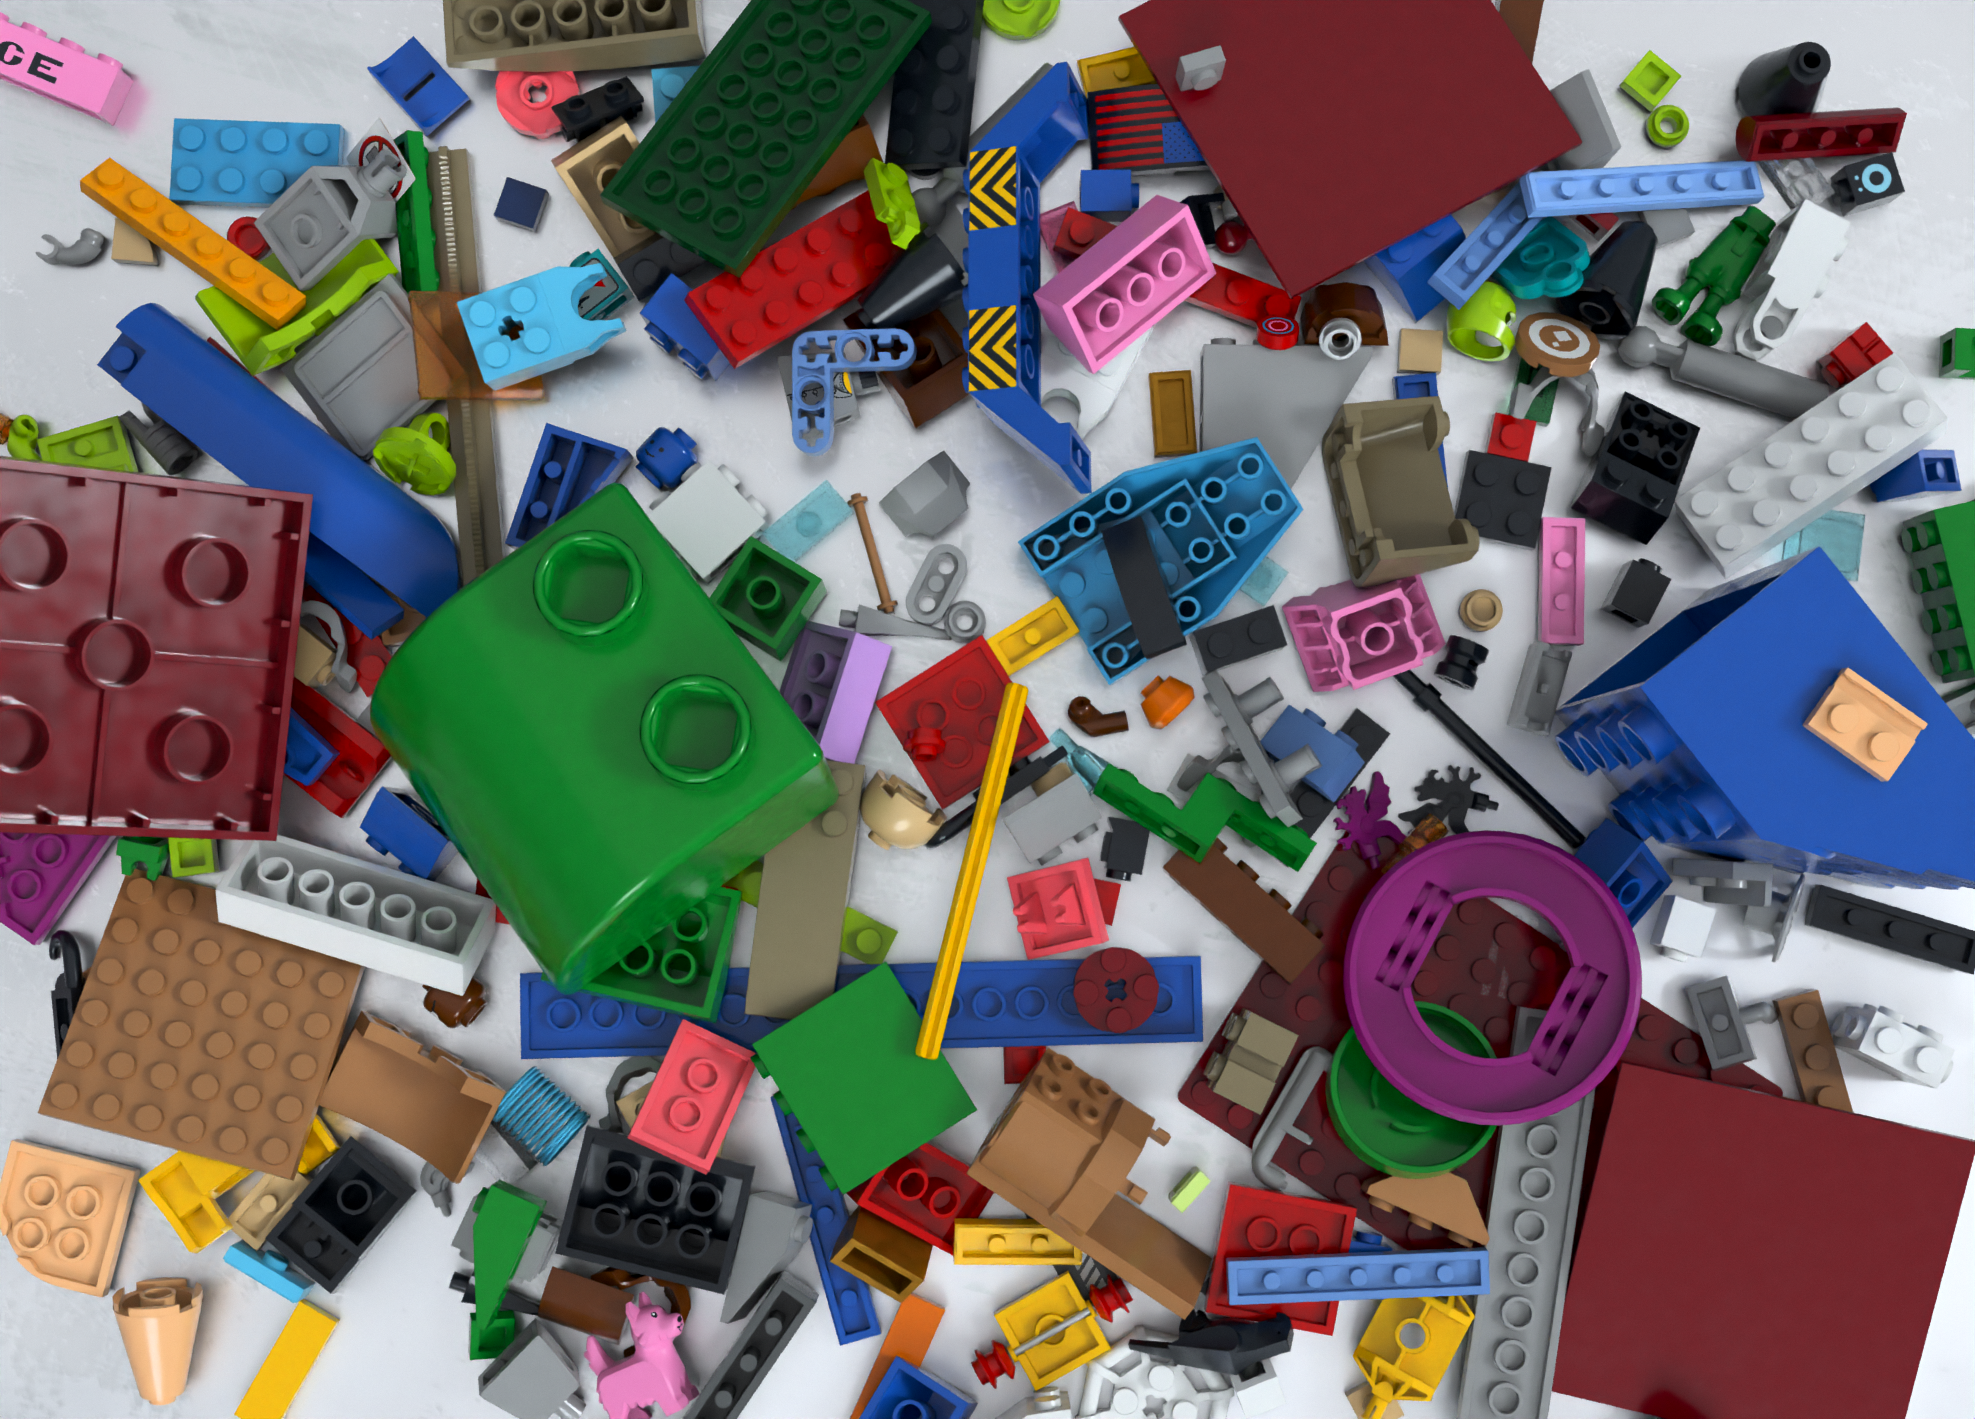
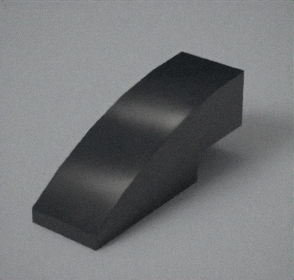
[1101,516,1187,659]

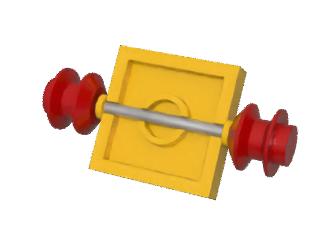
[971,1270,1133,1391]

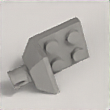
[254,149,407,291]

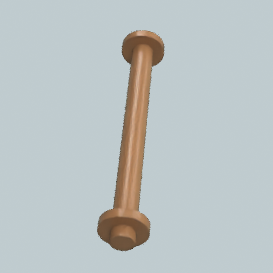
[847,493,898,614]

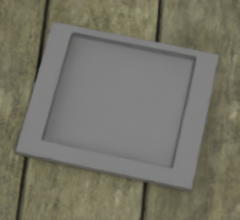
[281,273,468,462]

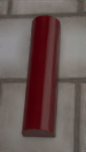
[1735,107,1907,162]

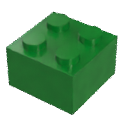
[710,536,827,661]

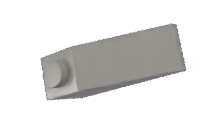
[720,1191,813,1324]

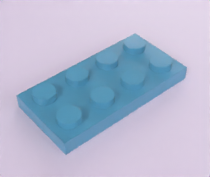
[169,118,344,208]

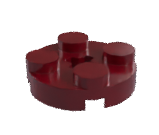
[1073,947,1159,1033]

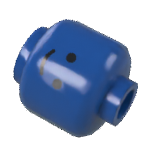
[635,427,698,490]

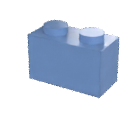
[1260,705,1365,803]

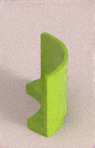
[195,239,399,376]

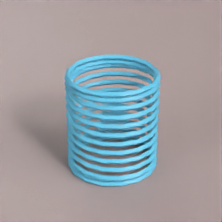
[493,1066,591,1166]

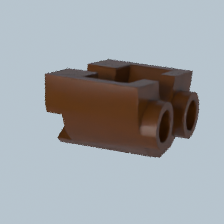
[1300,282,1389,346]

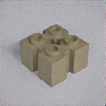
[1203,1008,1299,1115]

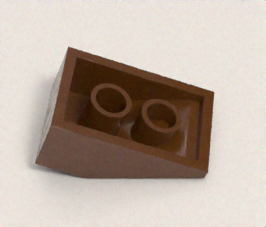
[842,309,969,428]

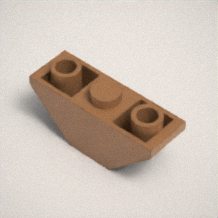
[1360,1172,1490,1248]

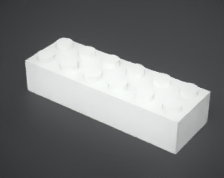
[1674,352,1948,579]
[215,834,496,996]

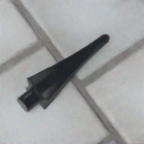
[449,1271,540,1316]

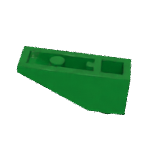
[472,1180,548,1331]

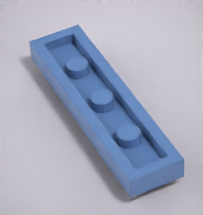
[1427,182,1544,310]

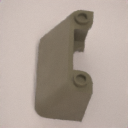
[1322,396,1480,588]

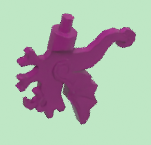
[1333,771,1423,869]

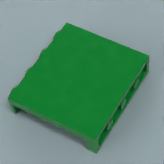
[750,962,977,1195]

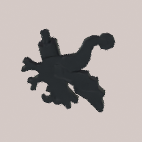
[1398,765,1499,834]

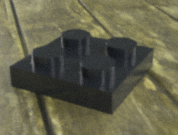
[1454,450,1552,551]

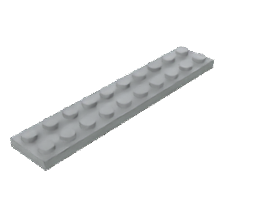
[1456,1006,1596,1419]

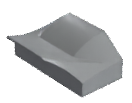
[879,451,970,537]

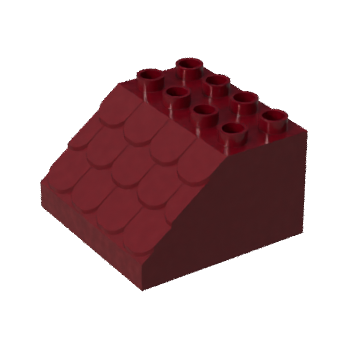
[0,456,313,841]

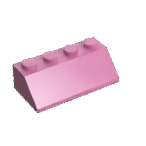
[1033,195,1216,374]

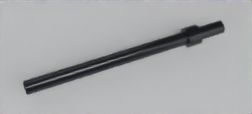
[1393,670,1586,849]

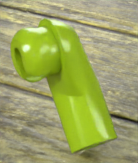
[7,415,42,460]

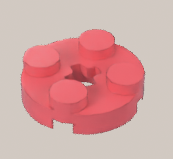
[495,71,581,139]

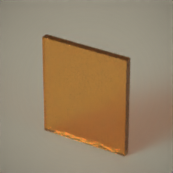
[408,291,545,401]

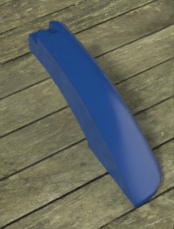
[97,303,461,617]

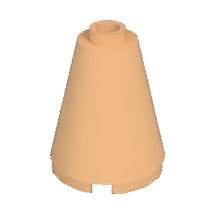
[112,1278,203,1405]

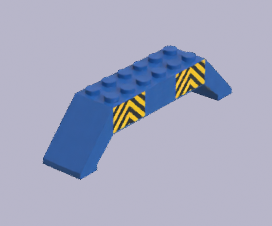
[962,62,1092,494]

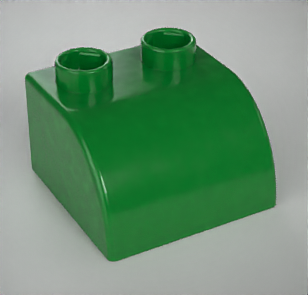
[370,483,839,995]

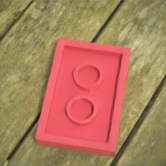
[627,1019,756,1175]

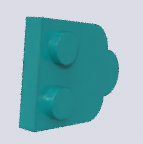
[1491,216,1590,299]

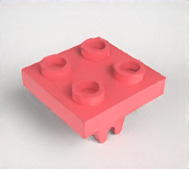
[1007,858,1109,960]

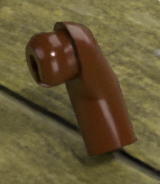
[1068,696,1129,737]

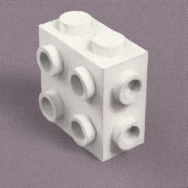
[647,460,770,584]
[1831,1003,1955,1089]

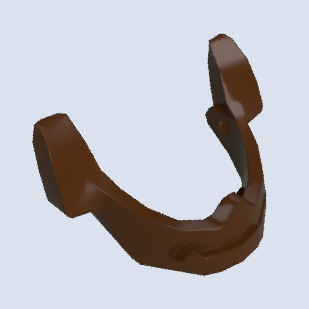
[590,1267,691,1358]

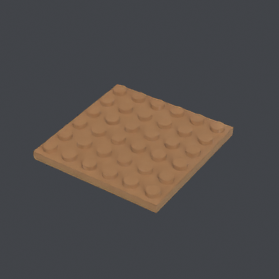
[38,869,365,1181]

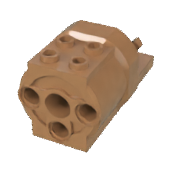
[966,1048,1212,1320]

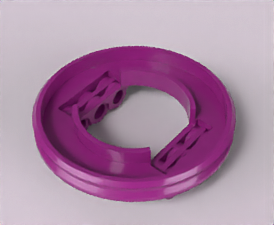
[1343,830,1642,1126]

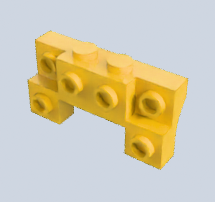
[138,1114,341,1254]

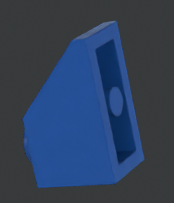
[1870,449,1962,502]

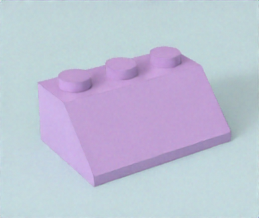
[779,621,892,764]

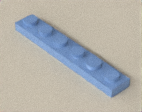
[1226,1247,1490,1305]

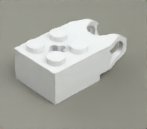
[1733,199,1851,361]
[1041,325,1154,440]

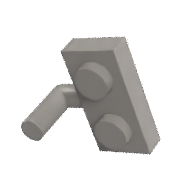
[1685,975,1778,1071]

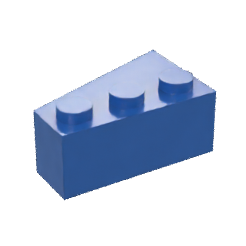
[505,423,634,550]

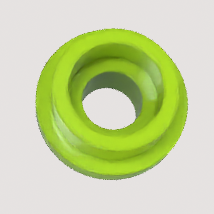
[1646,105,1689,147]

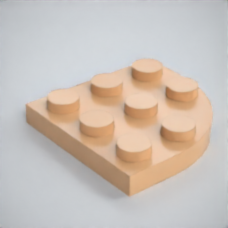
[0,1139,141,1297]

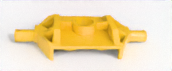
[1353,1248,1475,1419]

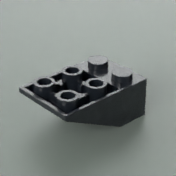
[1571,391,1700,545]

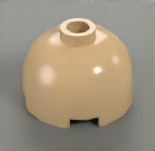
[860,769,947,850]

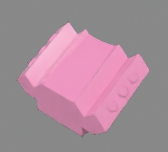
[1282,574,1446,692]

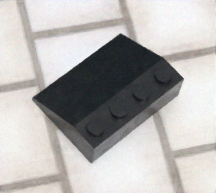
[555,1125,756,1295]

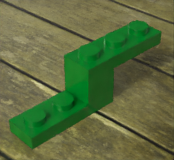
[1093,763,1317,872]

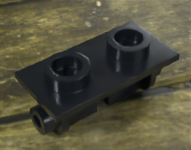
[551,76,644,143]

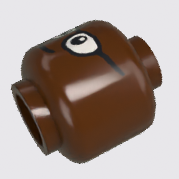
[422,976,488,1028]

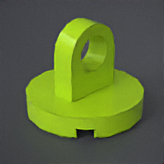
[373,413,456,495]

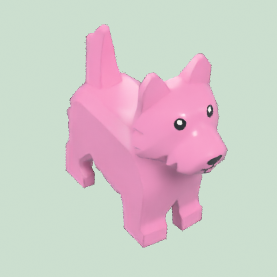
[584,1292,700,1419]

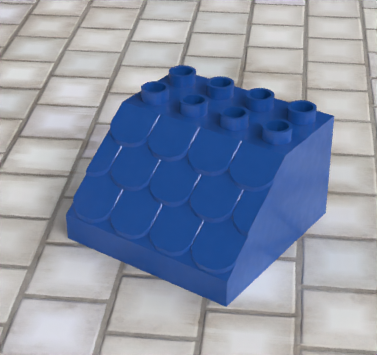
[1555,546,1975,890]

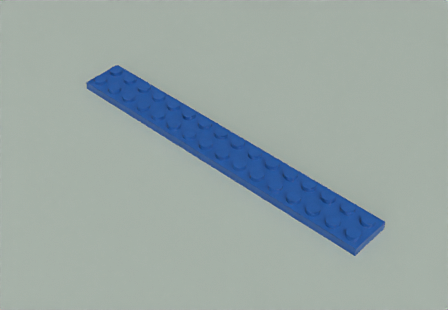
[520,956,1203,1059]

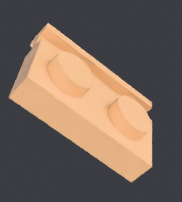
[1802,667,1928,782]

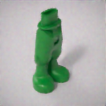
[1652,206,1776,346]

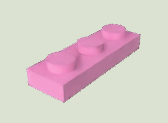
[1538,517,1585,646]

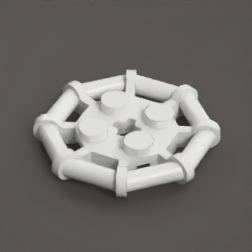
[1075,1325,1234,1419]

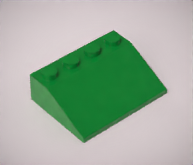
[541,887,742,1024]

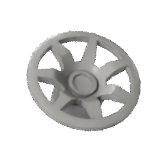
[1743,874,1805,962]

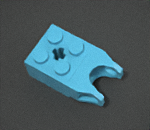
[456,263,626,391]

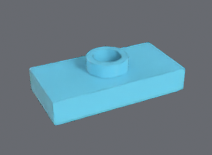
[223,1240,315,1303]

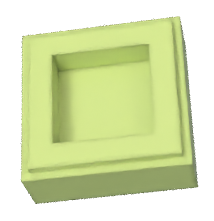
[1168,1166,1211,1213]

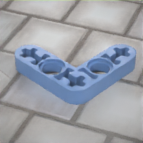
[792,328,917,457]

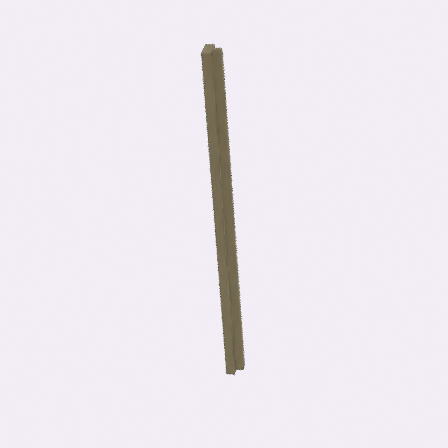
[426,146,506,587]

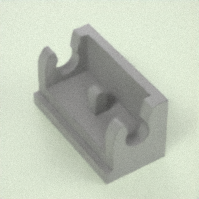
[1506,641,1572,737]

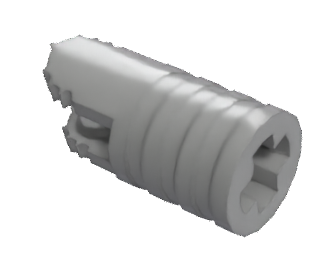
[119,403,198,475]

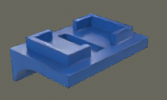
[367,36,470,137]

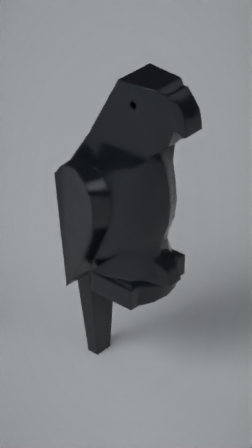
[1128,1309,1294,1375]

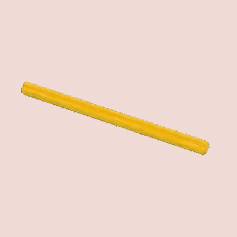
[915,683,1028,1060]

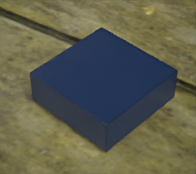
[494,177,549,232]

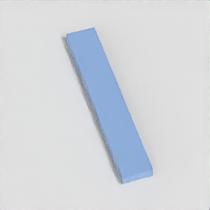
[1519,160,1764,218]

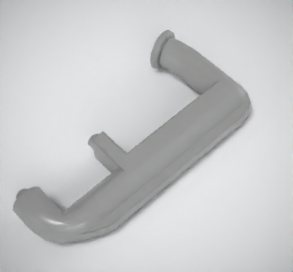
[1251,1046,1333,1191]

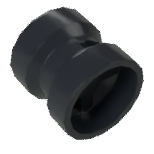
[1434,635,1489,690]

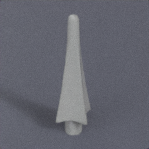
[838,604,952,640]

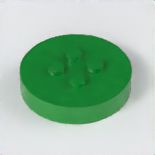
[1325,1001,1497,1179]

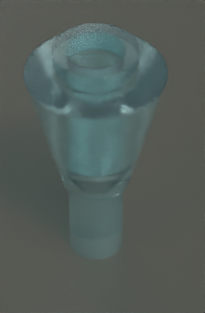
[1049,728,1118,796]

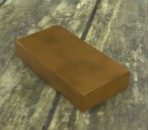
[1148,370,1197,458]

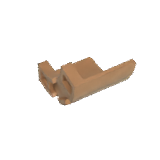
[319,1010,506,1184]

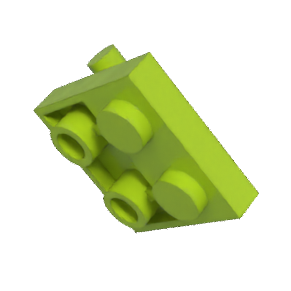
[37,415,138,472]

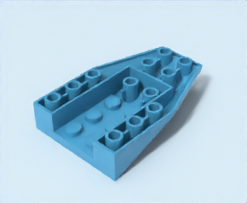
[1018,437,1304,685]

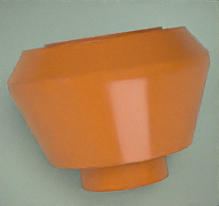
[1140,675,1195,730]

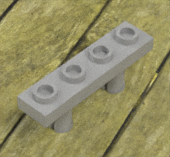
[1201,670,1322,827]

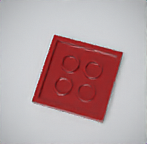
[875,635,1050,810]
[1204,1181,1357,1336]

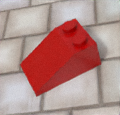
[846,1140,994,1256]

